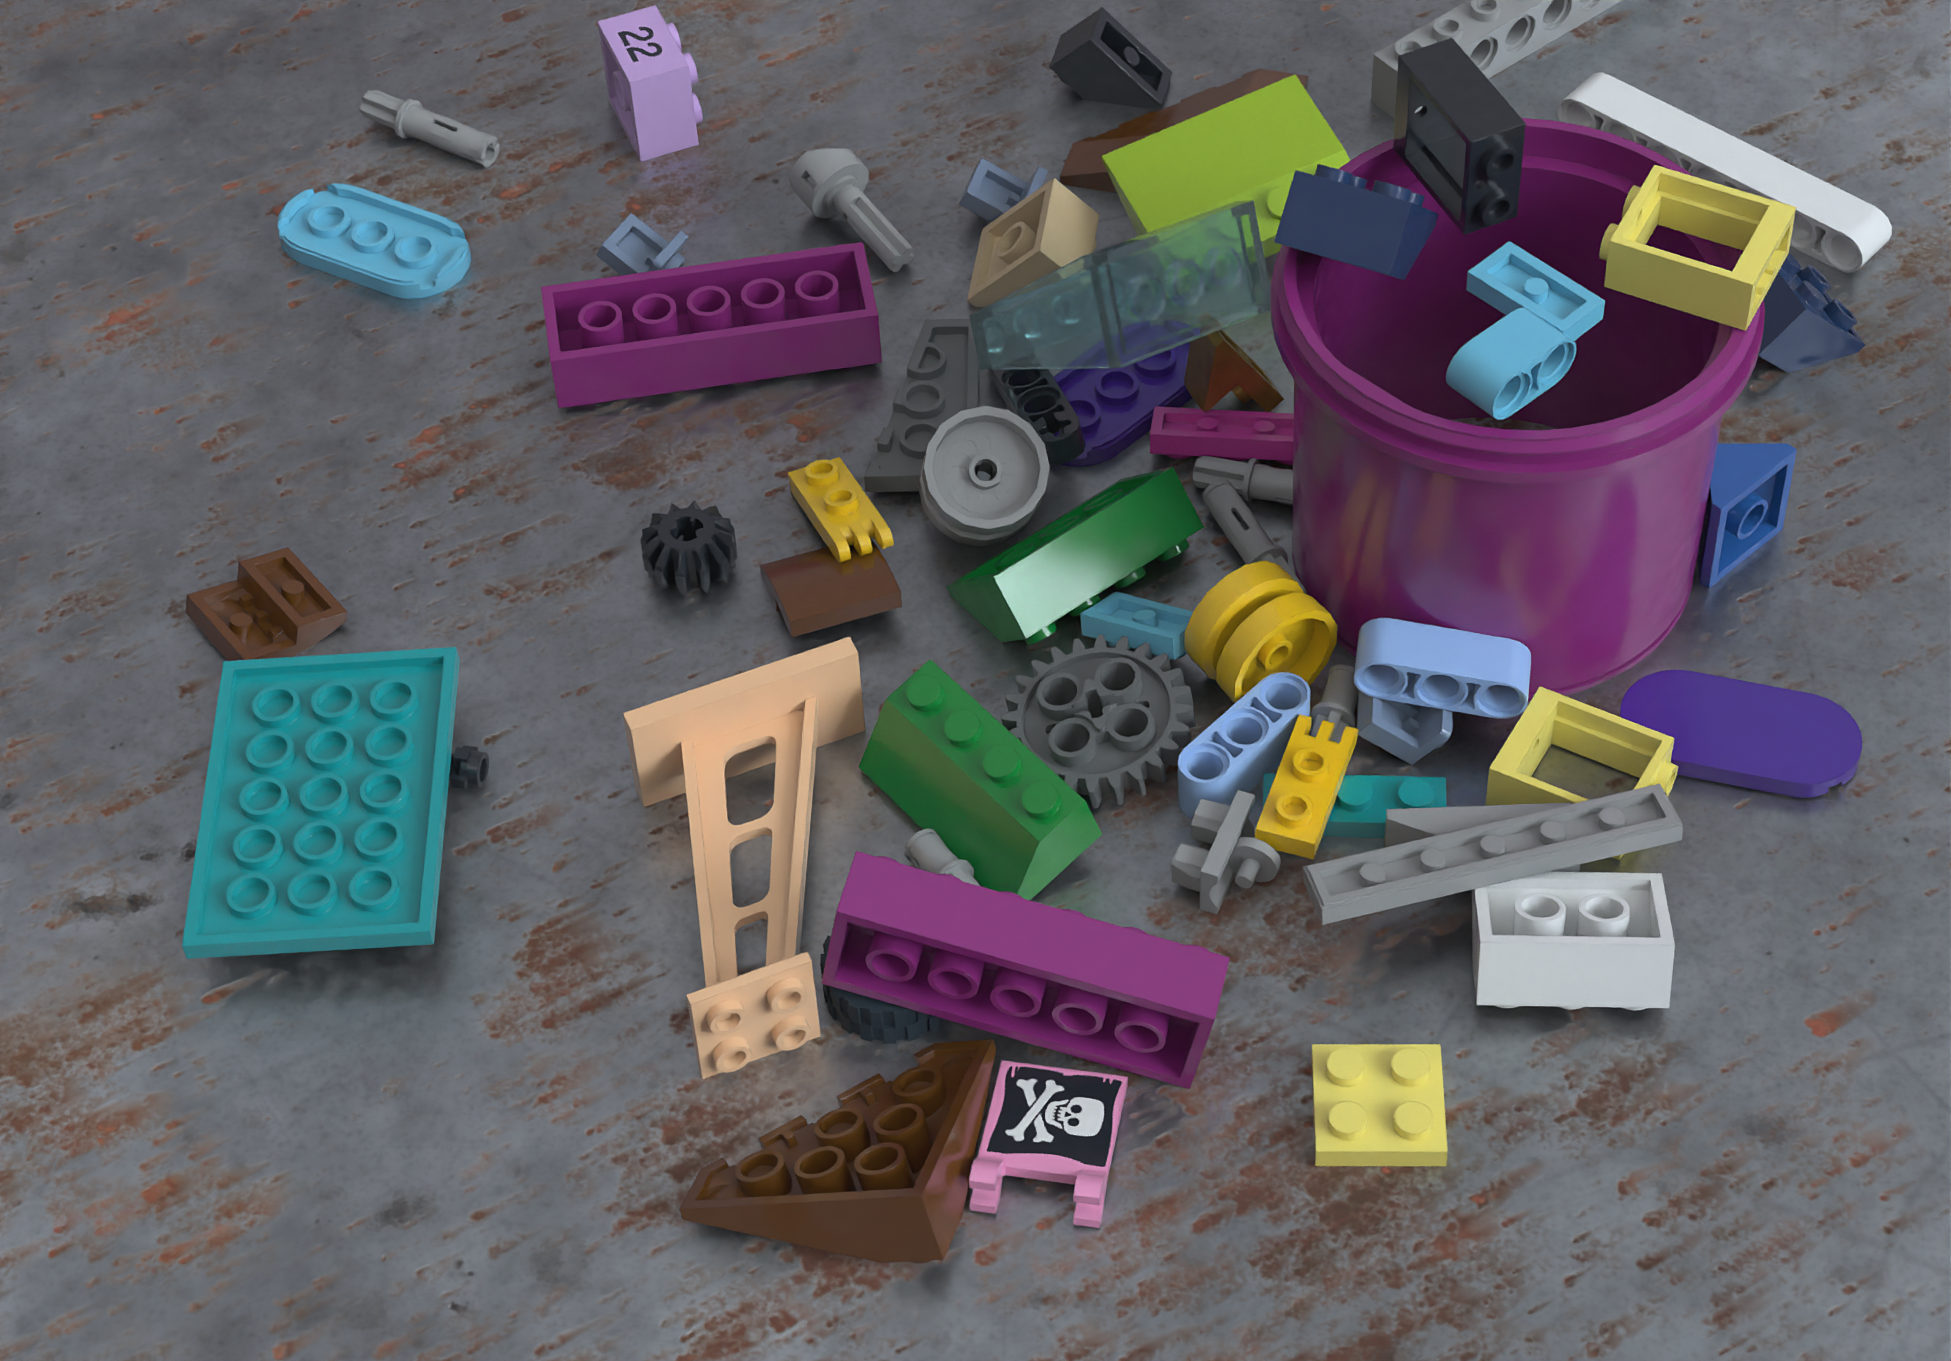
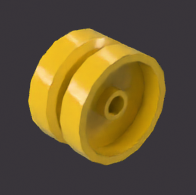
[1184,560,1337,704]

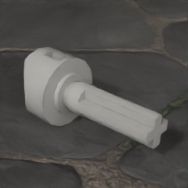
[789,148,914,272]

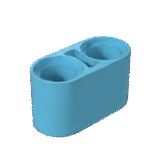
[1446,308,1577,420]

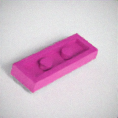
[1150,406,1294,465]

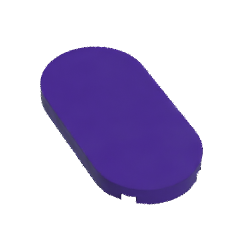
[1041,320,1193,467]
[1619,670,1862,797]

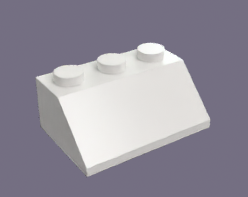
[1472,872,1675,1011]

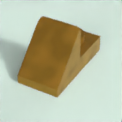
[1184,311,1284,412]

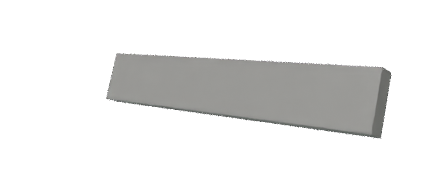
[1303,784,1683,925]

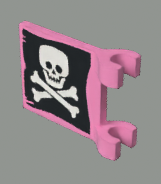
[969,1060,1128,1228]

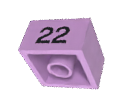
[597,5,703,162]

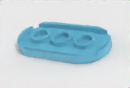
[278,183,471,299]

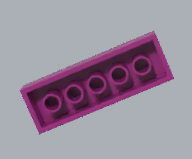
[541,242,882,408]
[821,851,1230,1089]

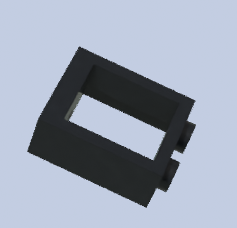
[1393,38,1526,235]

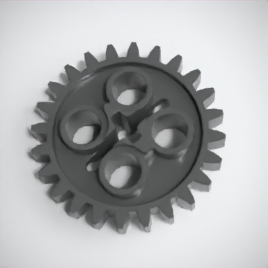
[1001,635,1196,808]

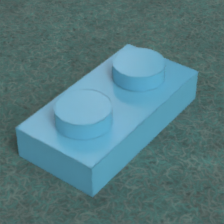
[1466,241,1605,341]
[1080,592,1193,660]

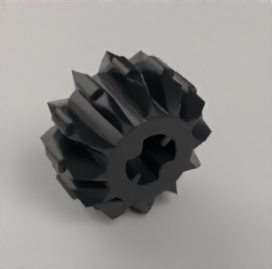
[640,500,738,597]

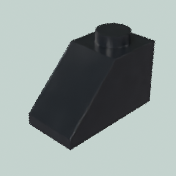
[1049,7,1173,109]

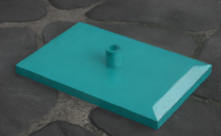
[182,647,460,959]

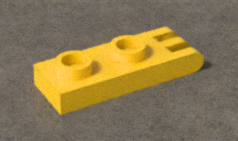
[788,457,894,563]
[1255,714,1358,860]

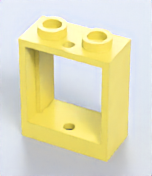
[1599,165,1796,331]
[1485,686,1678,860]

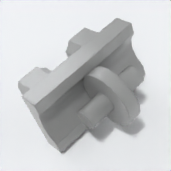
[1172,790,1281,914]

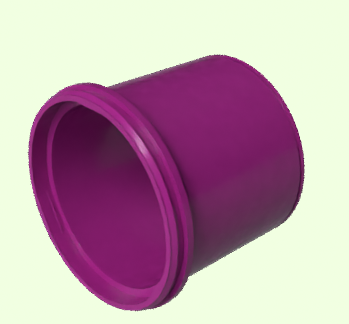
[1270,118,1765,702]

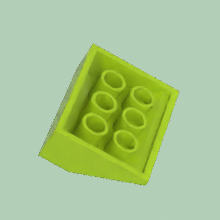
[1102,74,1350,299]

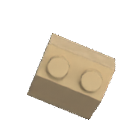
[967,178,1100,312]

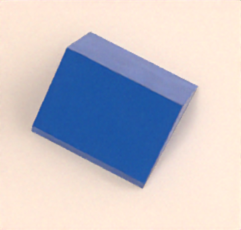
[1697,443,1797,589]

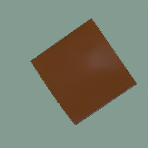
[759,539,902,637]
[185,547,348,661]

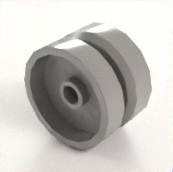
[918,406,1050,547]

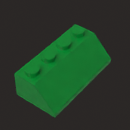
[946,467,1204,645]
[859,659,1102,900]

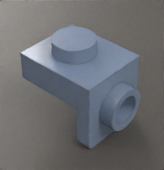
[959,158,1048,222]
[596,213,689,275]
[1357,690,1453,765]

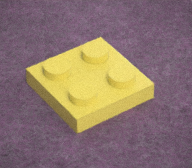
[1311,1044,1448,1166]

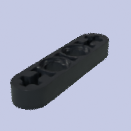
[984,334,1086,465]

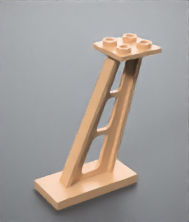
[623,637,866,1079]

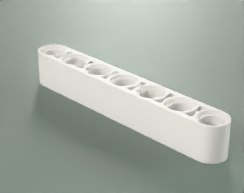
[1557,72,1892,273]

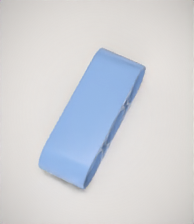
[1354,618,1531,719]
[1178,672,1311,819]

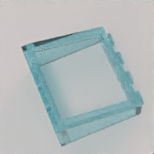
[969,200,1270,370]

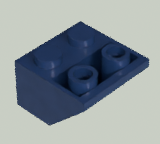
[1274,164,1439,280]
[1758,253,1865,373]

